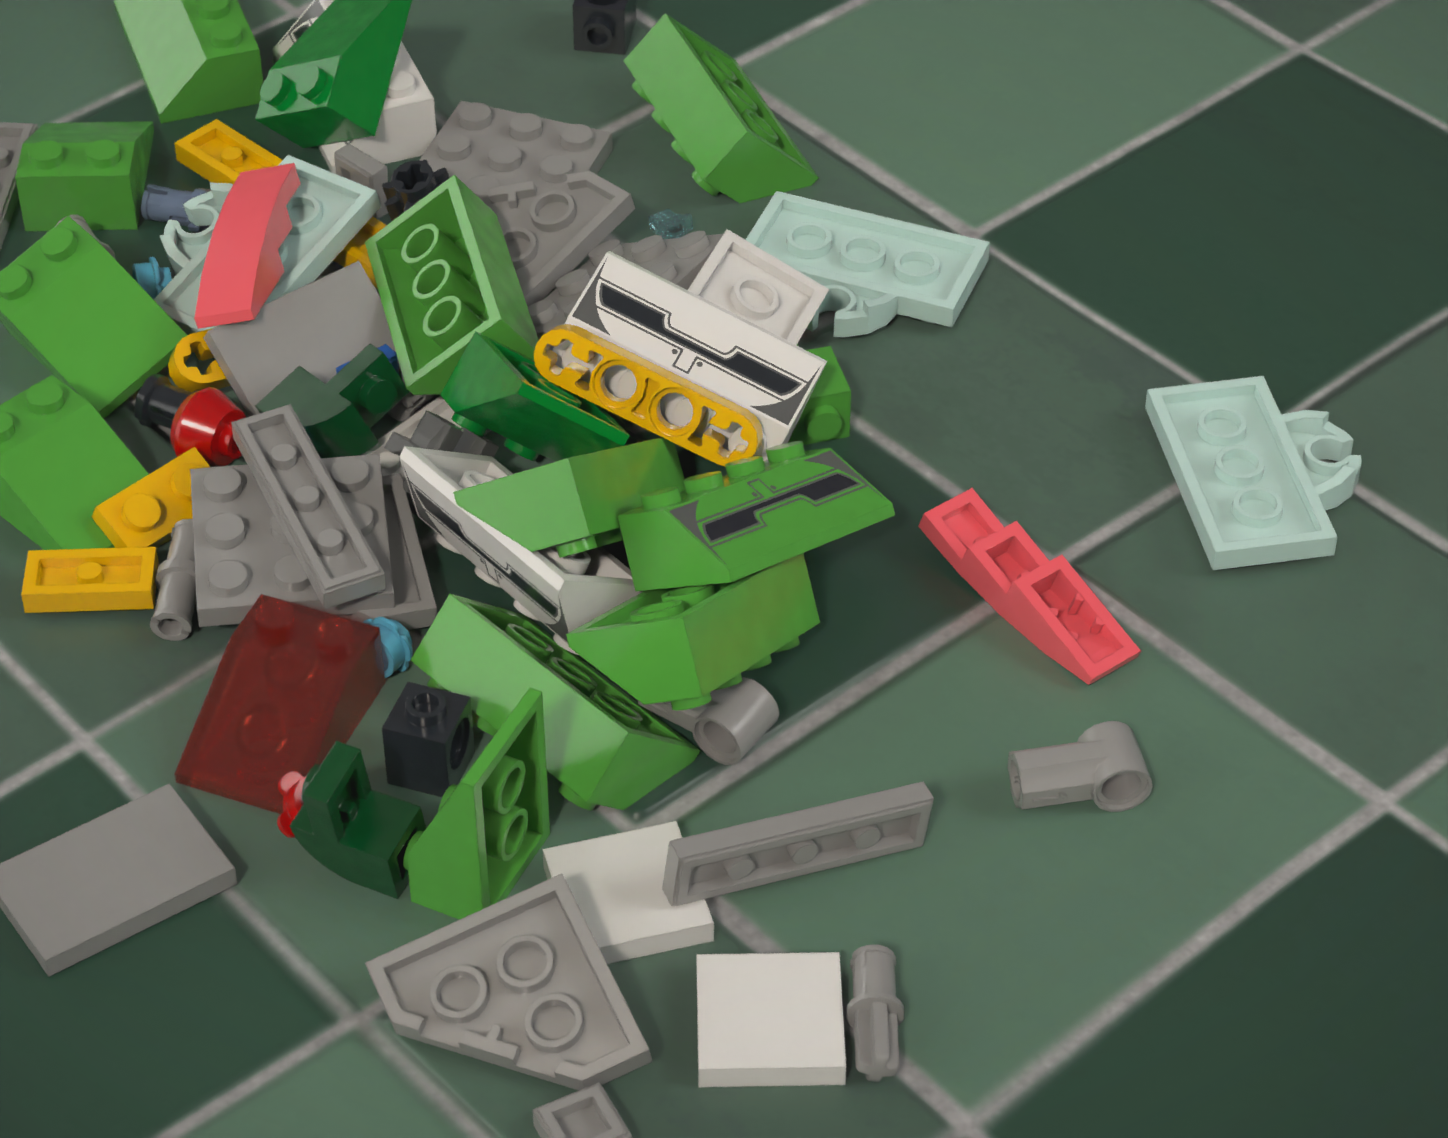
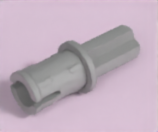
[847,945,904,1082]

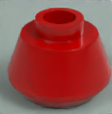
[170,387,246,467]

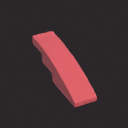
[194,163,300,329]
[918,488,1141,685]

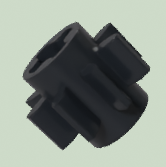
[382,160,450,221]

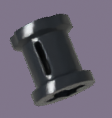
[134,374,202,429]

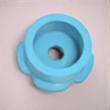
[132,257,172,300]
[352,616,413,678]

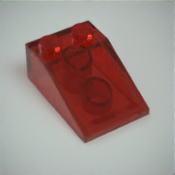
[175,594,385,814]

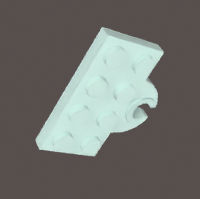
[154,155,381,335]
[746,191,990,337]
[1145,376,1361,570]

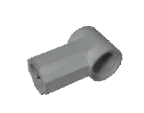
[638,677,779,765]
[1007,721,1153,812]

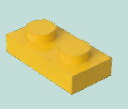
[92,447,210,548]
[21,547,159,613]

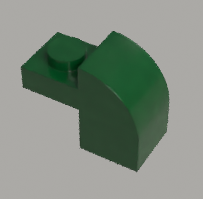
[255,343,410,458]
[290,741,426,899]

